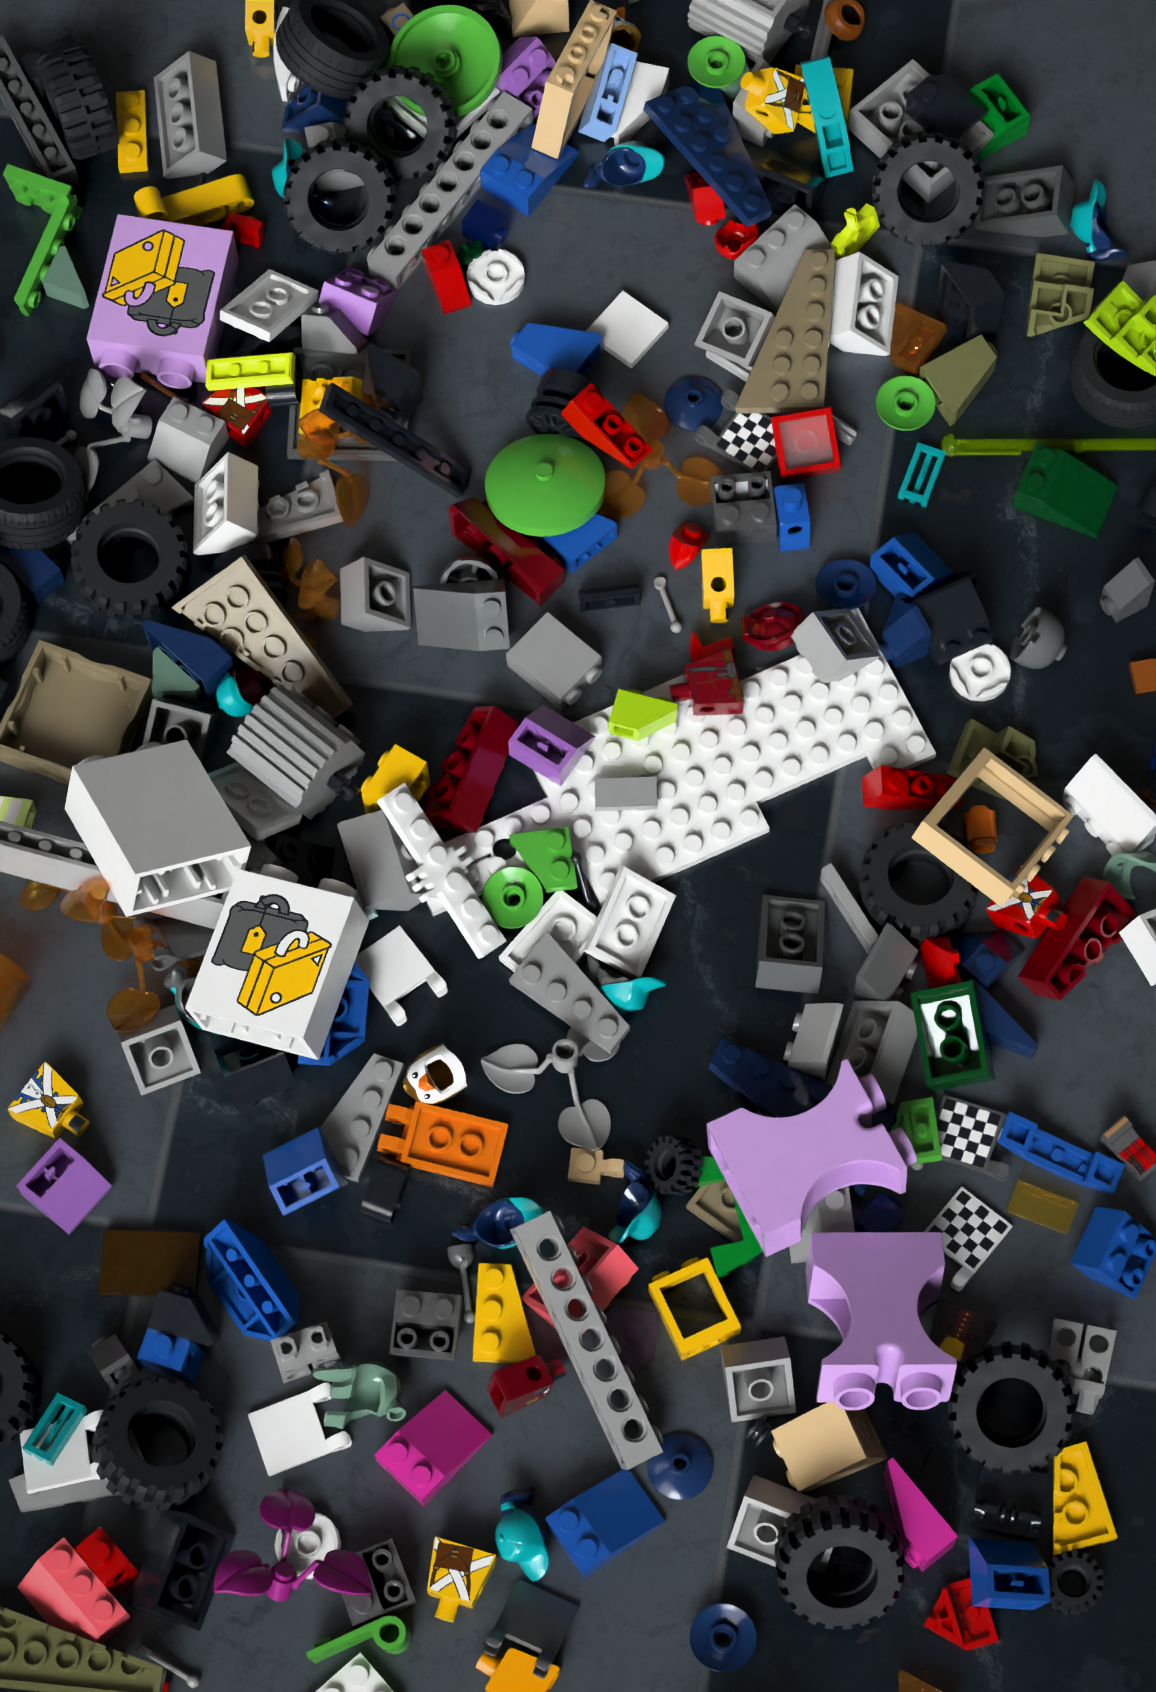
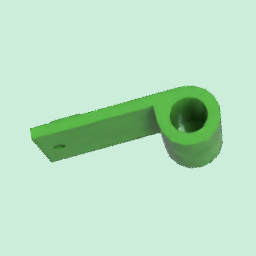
[306,1615,412,1664]

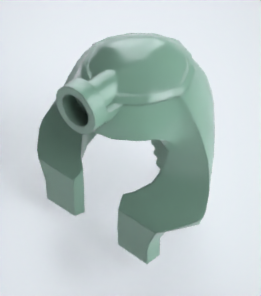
[313,1361,406,1429]

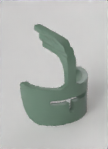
[1103,851,1156,902]

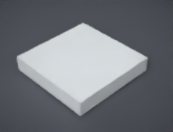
[586,291,669,369]

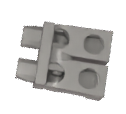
[1048,1318,1117,1415]
[270,1321,343,1383]

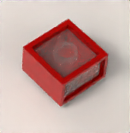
[771,407,841,482]

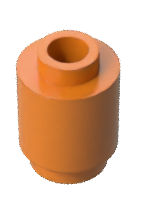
[964,805,998,854]

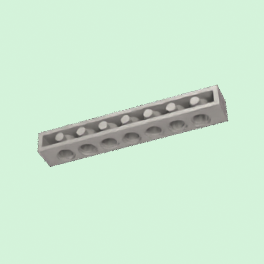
[367,92,533,291]
[509,1211,663,1470]

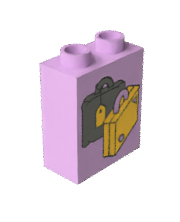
[87,214,239,389]

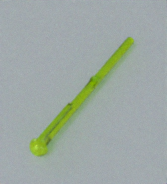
[941,434,1156,457]

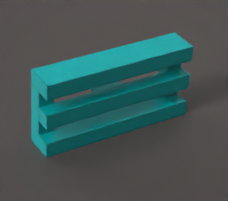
[898,442,946,508]
[22,1393,87,1466]

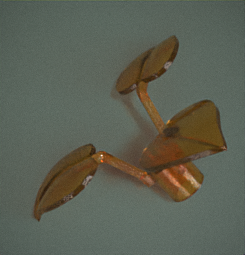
[596,391,724,519]
[296,393,378,527]
[277,538,340,621]
[18,879,117,924]
[101,913,205,1033]

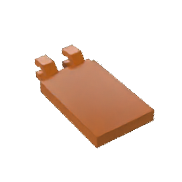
[377,1101,509,1188]

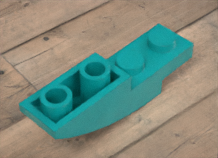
[800,55,854,178]

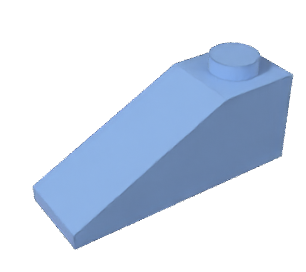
[578,43,638,142]

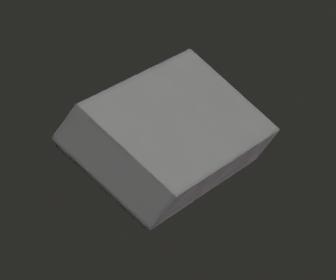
[594,776,658,811]

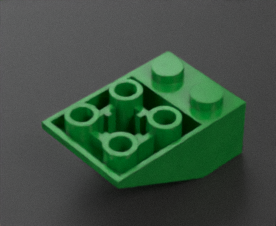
[968,73,1030,162]

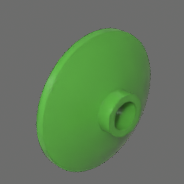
[688,36,746,88]
[876,376,936,431]
[482,867,544,929]

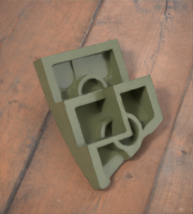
[1026,253,1095,337]
[947,719,1038,801]

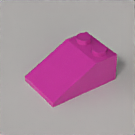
[374,1390,493,1507]
[884,1458,958,1572]

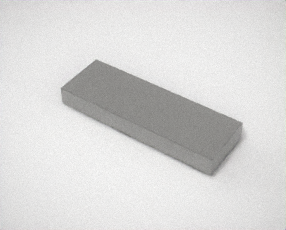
[820,863,879,954]

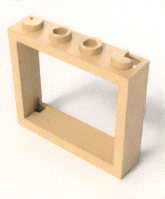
[531,0,617,159]
[911,747,1074,907]

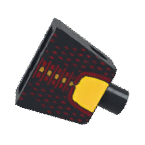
[929,1297,998,1369]

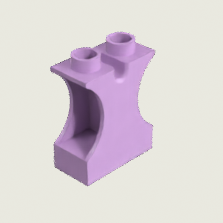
[707,1059,917,1257]
[805,1232,957,1410]

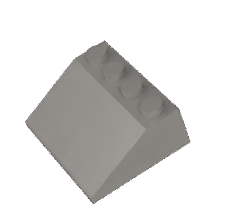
[848,59,994,203]

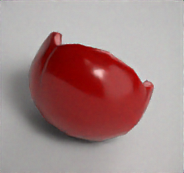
[714,219,759,260]

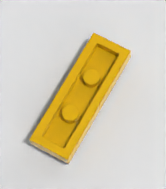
[116,90,149,173]

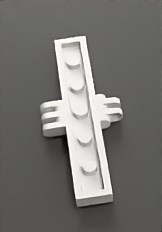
[377,783,506,959]

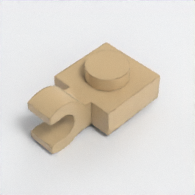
[568,1148,624,1185]

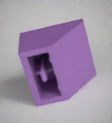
[496,37,564,119]
[318,268,398,336]
[508,705,595,786]
[16,1138,112,1235]

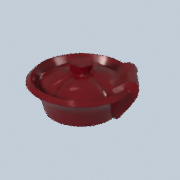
[741,602,804,651]

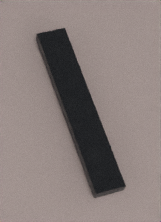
[319,383,471,498]

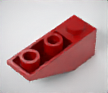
[561,383,653,469]
[862,765,962,811]

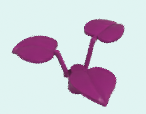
[213,1489,372,1602]

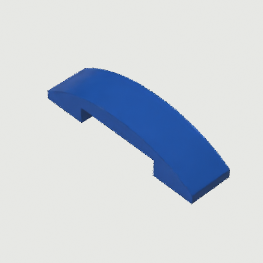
[997,1111,1125,1195]

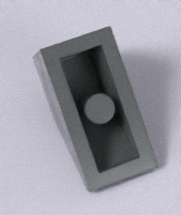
[301,304,368,355]
[1100,557,1155,623]
[88,1334,140,1391]

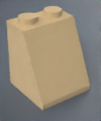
[508,0,569,37]
[771,1402,888,1492]

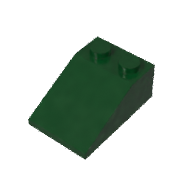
[1012,441,1118,539]
[910,980,996,1092]

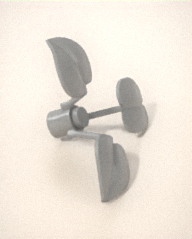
[74,369,152,501]
[481,1010,620,1151]

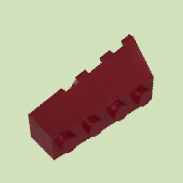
[448,497,565,606]
[422,706,520,833]
[1017,877,1139,1001]

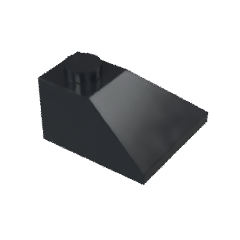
[905,74,988,139]

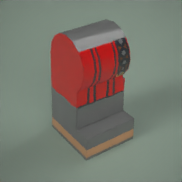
[1099,1115,1156,1182]

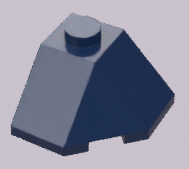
[282,82,348,134]
[879,593,931,670]
[950,931,1024,992]

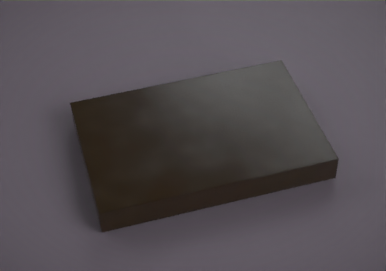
[98,1229,201,1297]

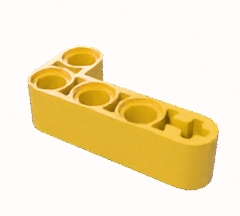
[134,174,254,226]

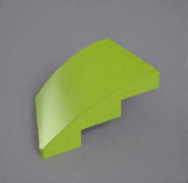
[1083,280,1156,376]

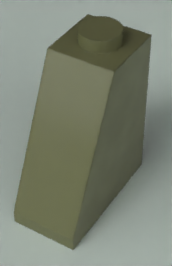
[919,335,998,426]

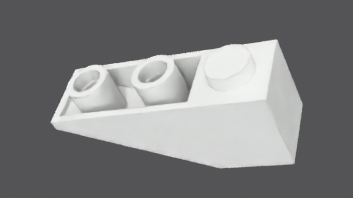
[611,61,669,146]

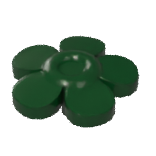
[455,240,484,265]

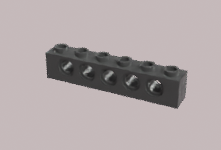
[0,35,81,190]

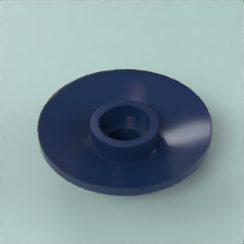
[664,377,723,431]
[815,559,876,610]
[647,1434,713,1500]
[689,1604,757,1672]

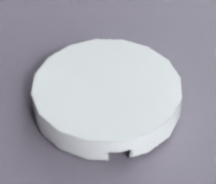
[467,249,525,305]
[949,644,1011,702]
[275,1512,342,1579]

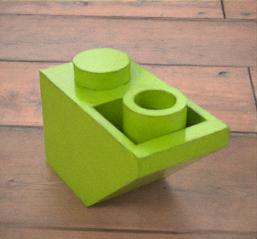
[608,689,678,741]

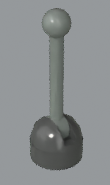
[447,1244,475,1323]

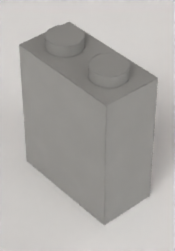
[506,612,602,710]

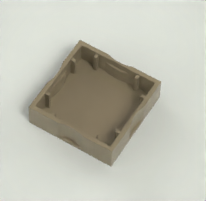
[0,640,154,786]

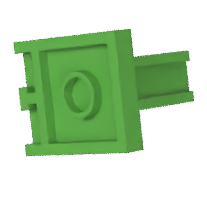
[3,164,83,316]

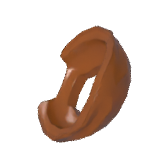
[824,0,865,41]

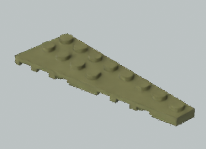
[0,1607,166,1692]

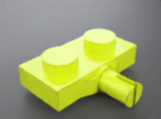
[830,203,880,260]

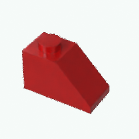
[685,172,725,225]
[422,240,471,315]

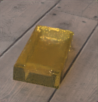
[1006,1180,1079,1235]

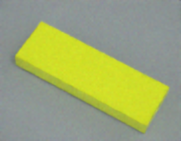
[205,352,296,391]

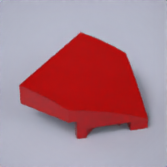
[919,936,962,989]
[924,1578,999,1651]

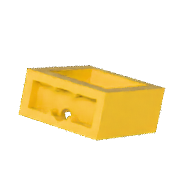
[648,1257,741,1361]

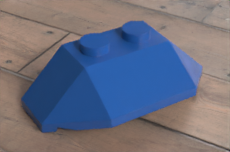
[298,962,370,1066]
[204,1218,299,1342]

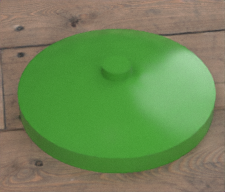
[388,5,503,117]
[485,434,606,537]

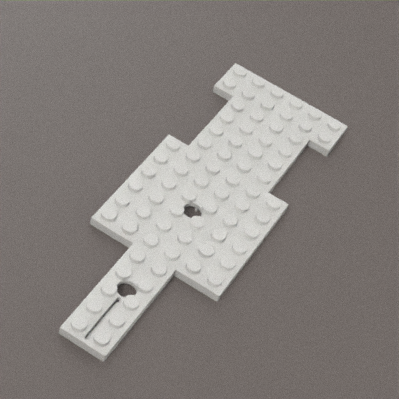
[426,608,936,916]

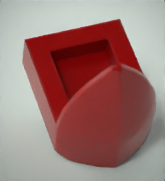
[221,213,264,249]
[668,522,710,570]
[689,631,735,662]

